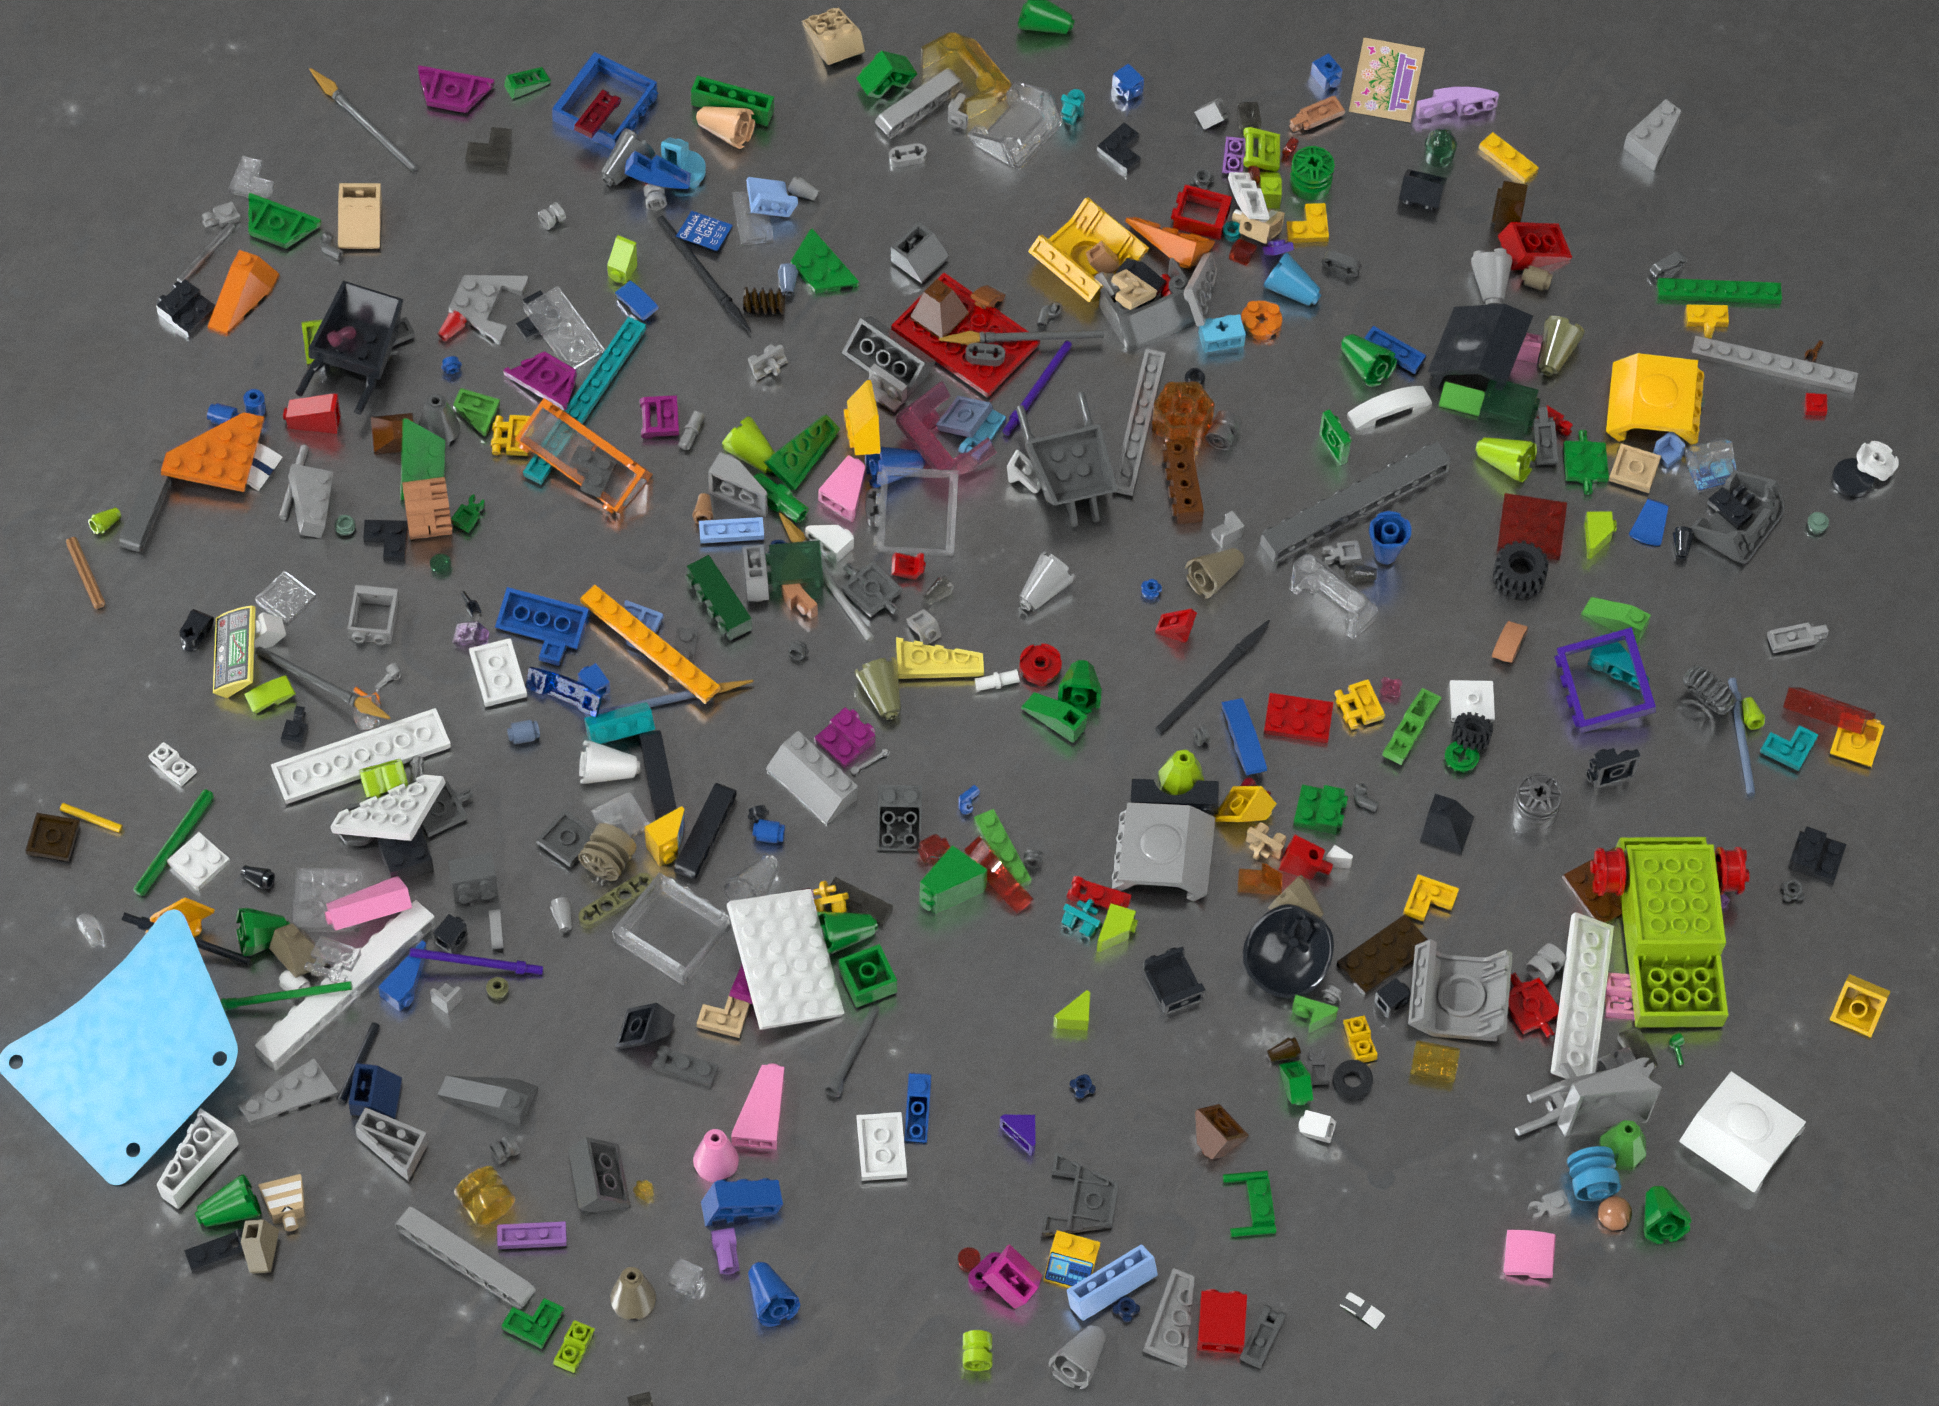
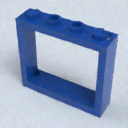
[552,52,658,150]

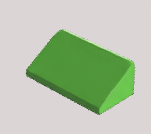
[1439,382,1485,417]

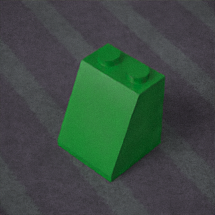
[919,845,987,914]

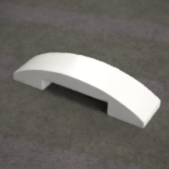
[1347,386,1432,431]

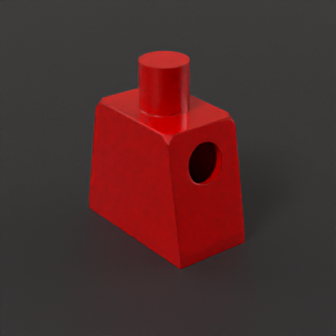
[1278,834,1333,880]

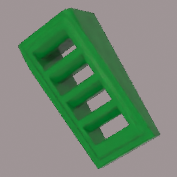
[504,67,551,99]

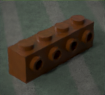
[1161,439,1204,524]

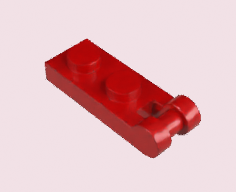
[1066,876,1132,912]

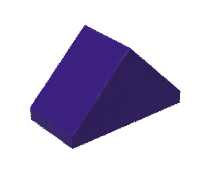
[999,1114,1036,1156]

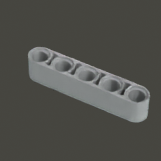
[875,68,964,138]

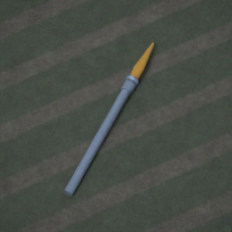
[584,680,754,718]

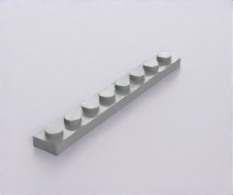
[1690,335,1858,394]
[1115,349,1166,496]

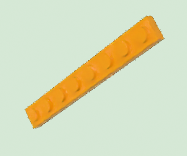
[580,585,720,704]

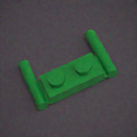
[1222,1170,1276,1237]

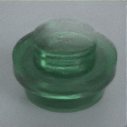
[430,554,451,574]

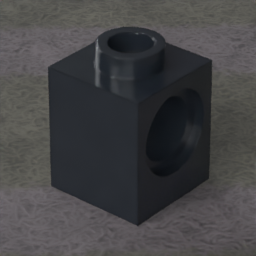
[433,914,468,954]
[1374,978,1411,1018]

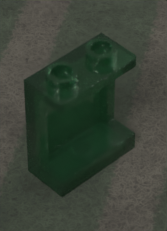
[1478,379,1541,434]
[765,540,824,592]

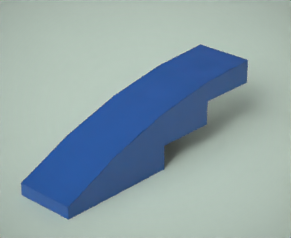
[1222,698,1267,775]

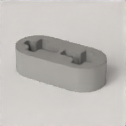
[889,143,927,168]
[489,909,504,949]

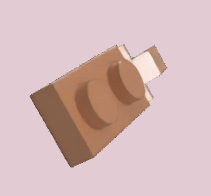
[1289,96,1345,132]

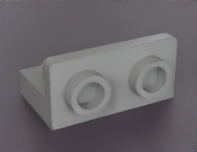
[869,363,907,412]

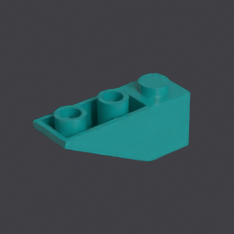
[1587,635,1650,689]

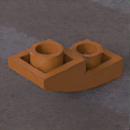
[970,285,1006,309]

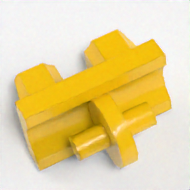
[813,881,849,912]

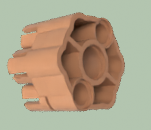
[402,477,452,540]

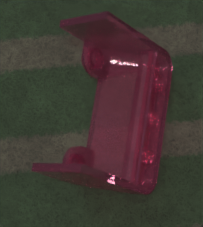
[896,381,997,477]

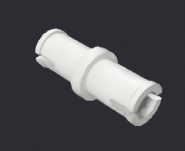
[975,669,1020,692]

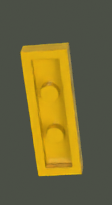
[1479,132,1539,184]

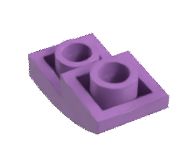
[1222,136,1245,174]

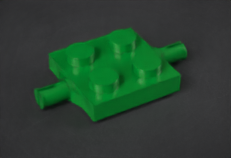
[1563,430,1609,495]

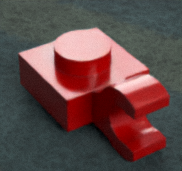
[1535,405,1573,437]

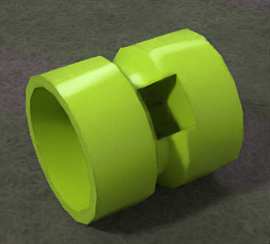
[963,1330,992,1371]

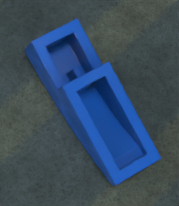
[625,151,691,189]

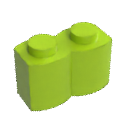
[359,758,409,799]

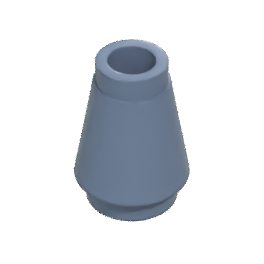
[777,263,798,296]

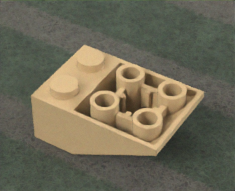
[802,8,865,65]
[338,183,382,249]

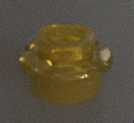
[633,1180,654,1201]

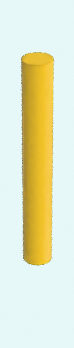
[60,803,123,833]

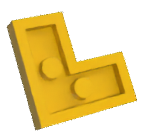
[1286,203,1329,243]
[1403,874,1459,922]

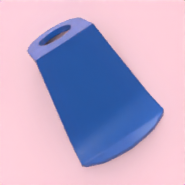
[1629,498,1669,546]

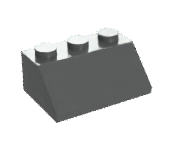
[568,1137,630,1213]

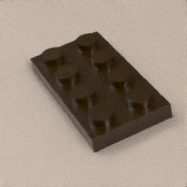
[1336,914,1428,997]

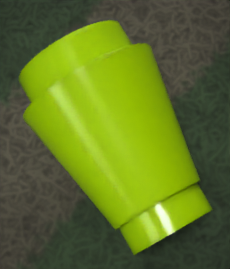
[88,507,122,534]
[1741,697,1765,730]

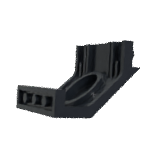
[1428,303,1533,391]

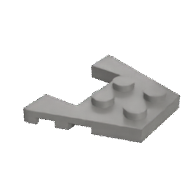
[449,275,529,345]

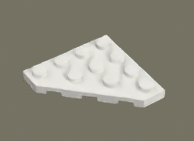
[330,775,445,841]

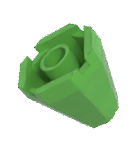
[1600,1120,1646,1170]

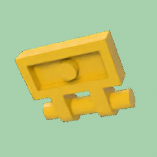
[490,415,531,456]
[1334,679,1385,730]

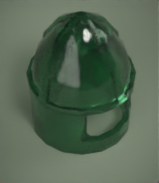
[1424,128,1457,168]

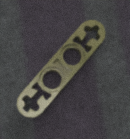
[579,873,653,929]

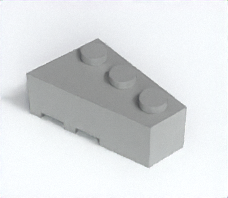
[1624,99,1681,172]
[288,463,334,538]
[355,1108,428,1182]

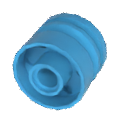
[1567,1146,1621,1201]

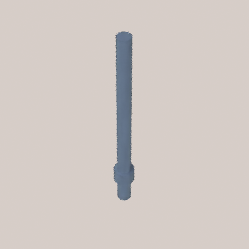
[1728,678,1756,796]

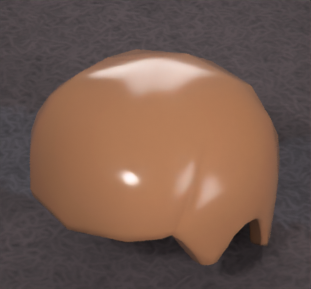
[1598,1196,1632,1231]

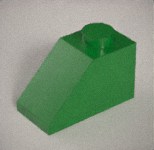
[1279,1060,1313,1105]

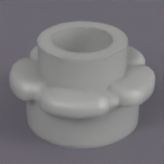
[1321,985,1343,1004]

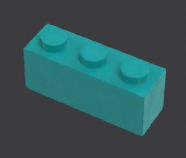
[584,702,656,744]

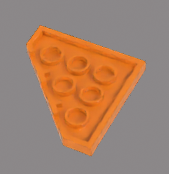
[161,412,264,492]

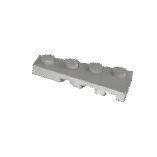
[1184,252,1217,327]
[237,1059,339,1125]
[1143,1268,1194,1368]

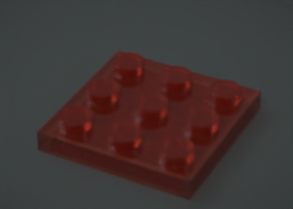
[1497,493,1567,560]

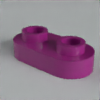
[968,1252,1001,1292]

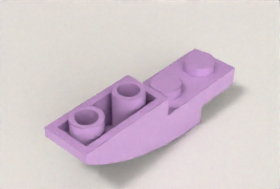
[1415,87,1499,119]

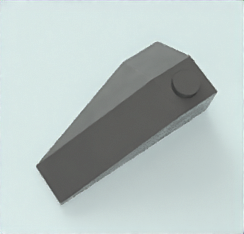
[438,1076,538,1126]

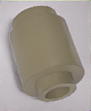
[1521,265,1553,291]

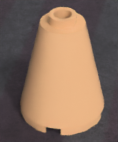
[696,106,755,149]

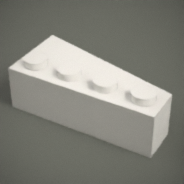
[157,1108,239,1209]

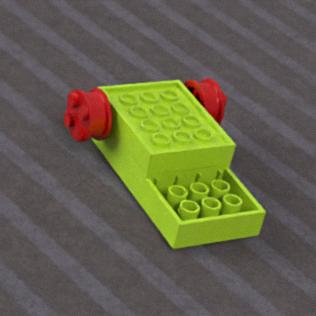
[1590,837,1749,1028]

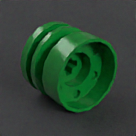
[1289,146,1335,201]

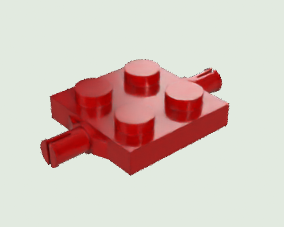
[1508,972,1559,1038]

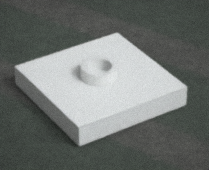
[1449,680,1495,722]

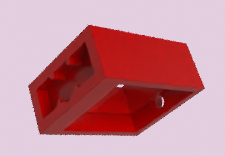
[1171,185,1232,241]

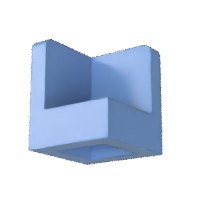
[1653,432,1686,468]

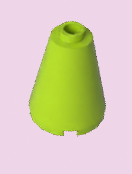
[721,416,775,473]
[1476,437,1537,482]

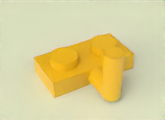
[1685,305,1729,339]

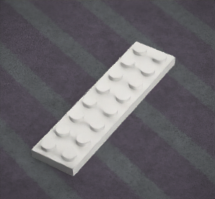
[271,708,451,804]
[1551,912,1614,1078]

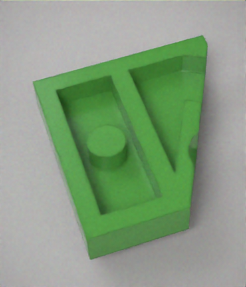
[453,388,500,436]

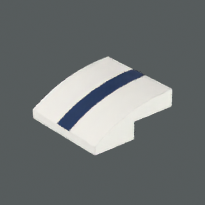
[247,443,283,491]

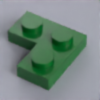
[501,1298,564,1349]

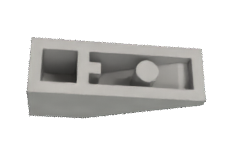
[742,545,769,602]

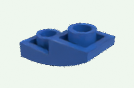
[615,280,659,321]

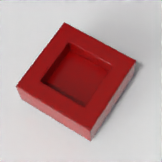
[1805,393,1827,416]

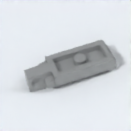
[1767,622,1829,653]

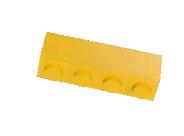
[844,380,880,455]

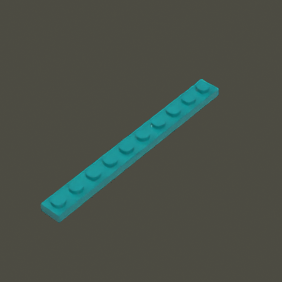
[523,316,647,485]

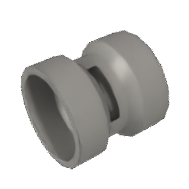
[644,184,667,211]
[538,202,566,230]

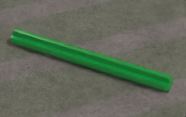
[134,789,214,896]

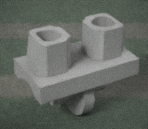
[748,344,788,380]

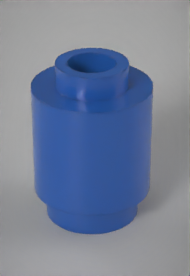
[243,389,266,416]
[207,403,240,425]
[753,819,785,843]

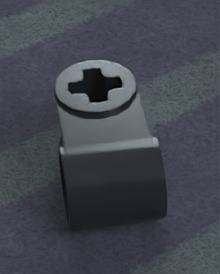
[179,609,214,652]

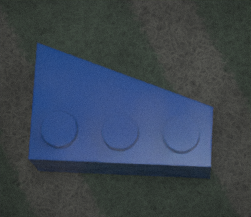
[701,1178,783,1227]

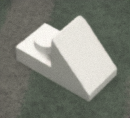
[1007,450,1041,493]

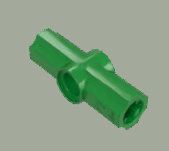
[754,473,809,523]

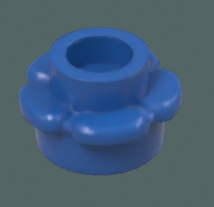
[441,356,462,374]
[1141,579,1162,599]

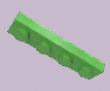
[974,809,1032,892]

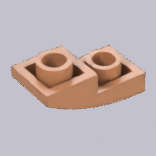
[1492,621,1528,663]

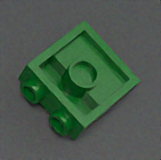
[1293,784,1348,835]

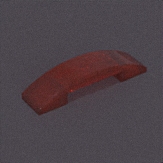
[964,835,1034,914]

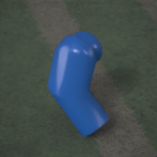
[958,785,980,814]

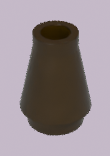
[1267,1037,1301,1063]

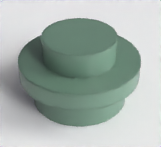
[1807,512,1829,533]
[334,515,356,535]

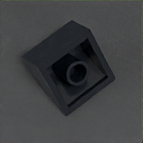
[1399,169,1447,210]

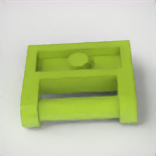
[1243,127,1280,172]

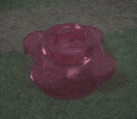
[1380,677,1402,699]

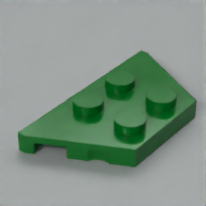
[248,193,322,249]
[790,229,859,294]
[400,418,445,501]

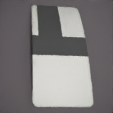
[1340,1293,1385,1329]

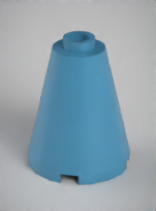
[1263,252,1322,306]

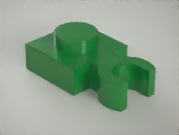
[451,494,485,533]

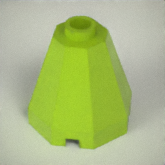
[1158,749,1205,795]

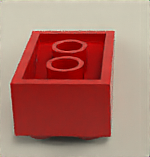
[1498,222,1572,270]

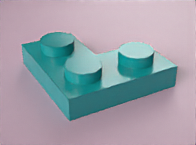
[1760,725,1818,771]

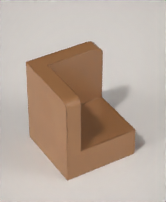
[1086,241,1120,273]

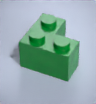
[856,50,917,99]

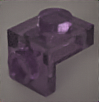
[452,621,489,646]

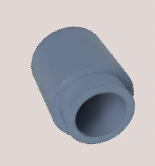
[507,720,540,745]

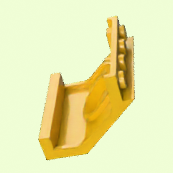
[1028,197,1149,302]
[1606,353,1704,445]

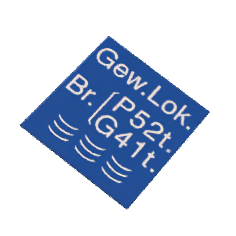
[676,211,733,251]

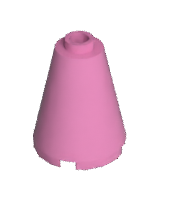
[693,1129,739,1182]

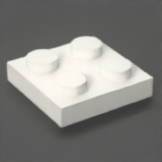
[167,832,230,891]

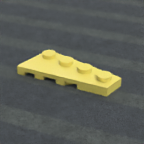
[896,637,984,679]

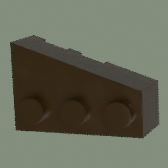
[1491,181,1528,233]

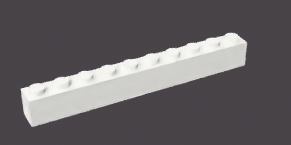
[254,900,436,1071]

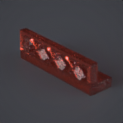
[1783,687,1876,734]

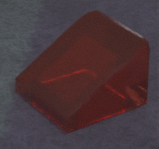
[1229,238,1257,266]

